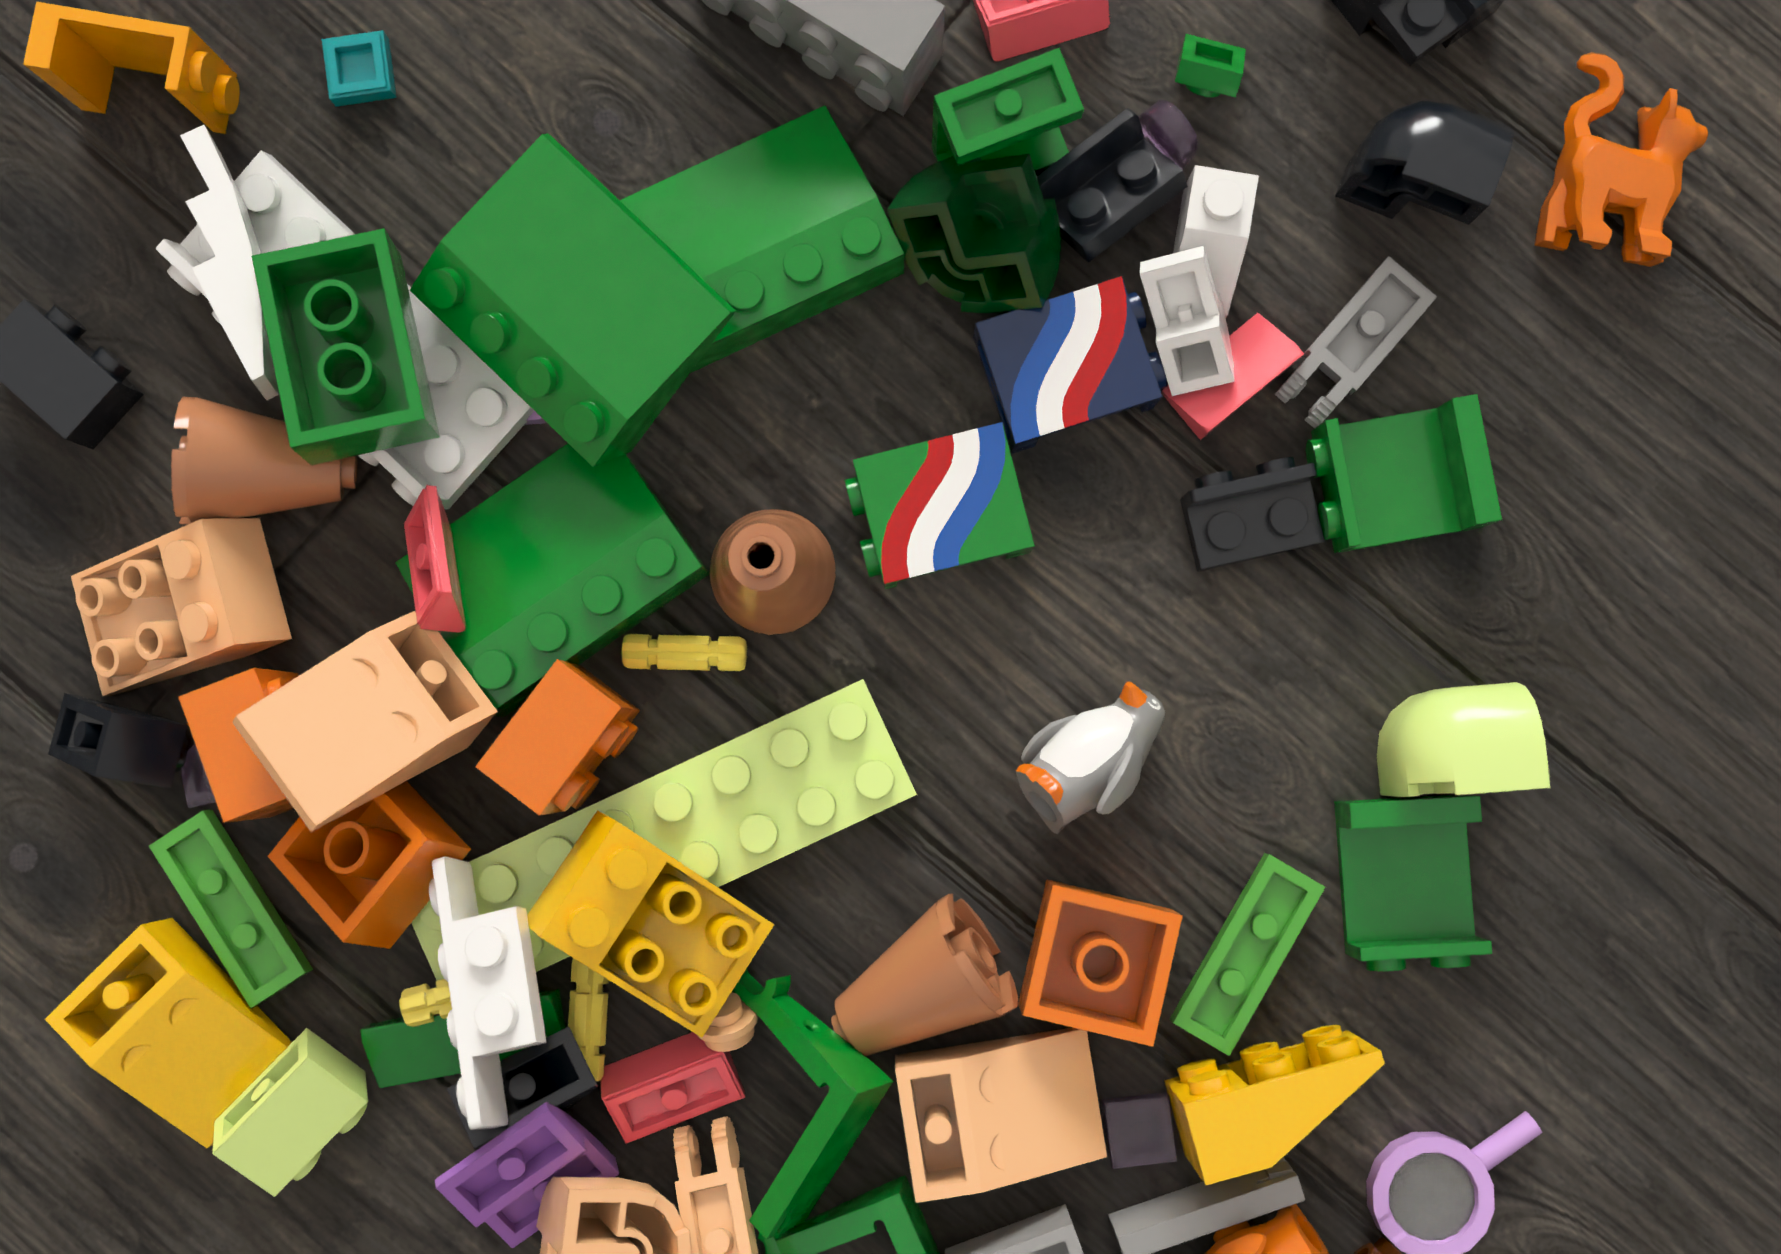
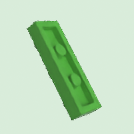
[149,810,313,1008]
[1169,853,1325,1056]

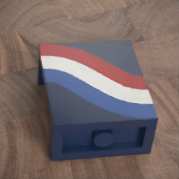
[973,276,1167,454]

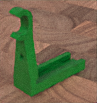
[732,968,893,1239]
[758,1175,940,1254]

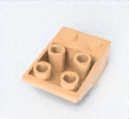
[71,518,292,697]
[232,610,498,832]
[895,1028,1107,1203]

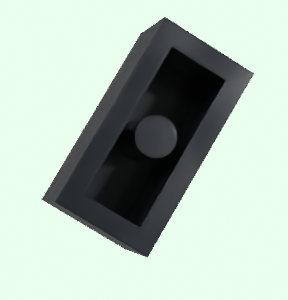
[0,299,144,450]

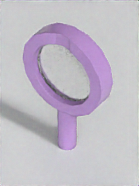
[1366,1111,1542,1254]

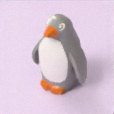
[1016,681,1165,834]

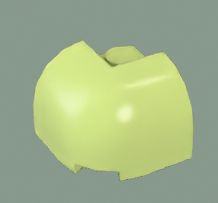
[1377,682,1550,797]

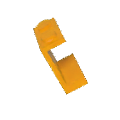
[23,1,240,134]

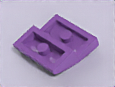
[435,1102,619,1249]

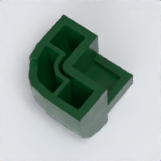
[887,154,1061,313]

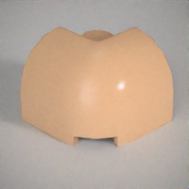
[536,1176,691,1254]

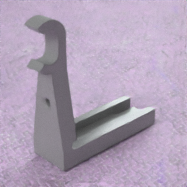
[1108,1157,1306,1254]

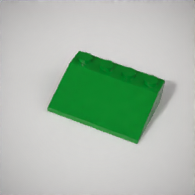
[620,105,904,374]
[410,134,736,467]
[395,444,710,717]

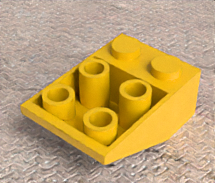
[527,810,774,1038]
[45,918,292,1148]
[1164,1025,1385,1185]

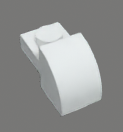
[1140,246,1235,396]

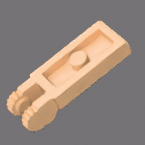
[673,1116,759,1254]

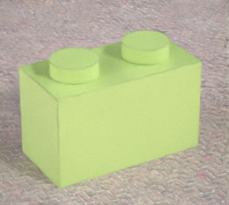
[212,1028,368,1197]

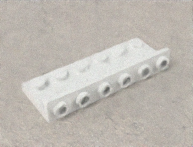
[156,150,534,510]

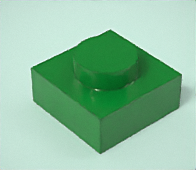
[1174,34,1246,98]

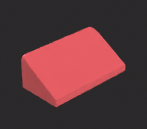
[973,0,1110,61]
[1161,313,1304,440]
[404,485,466,633]
[600,1032,745,1144]

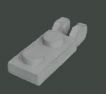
[1274,256,1437,428]

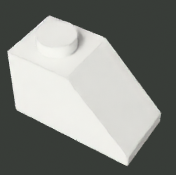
[1173,165,1259,317]

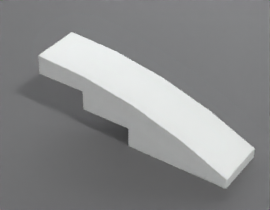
[180,125,279,400]

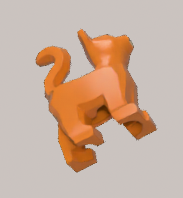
[1534,52,1708,267]

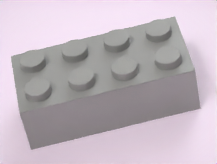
[701,0,945,116]

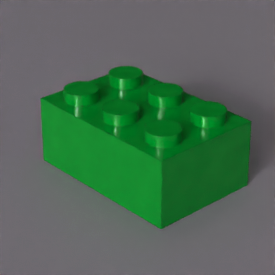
[251,228,440,465]

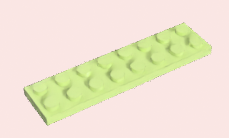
[411,679,917,981]

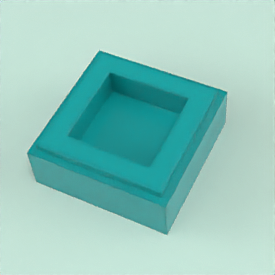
[322,30,397,107]

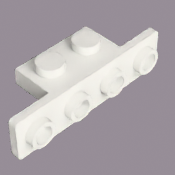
[429,856,547,1130]

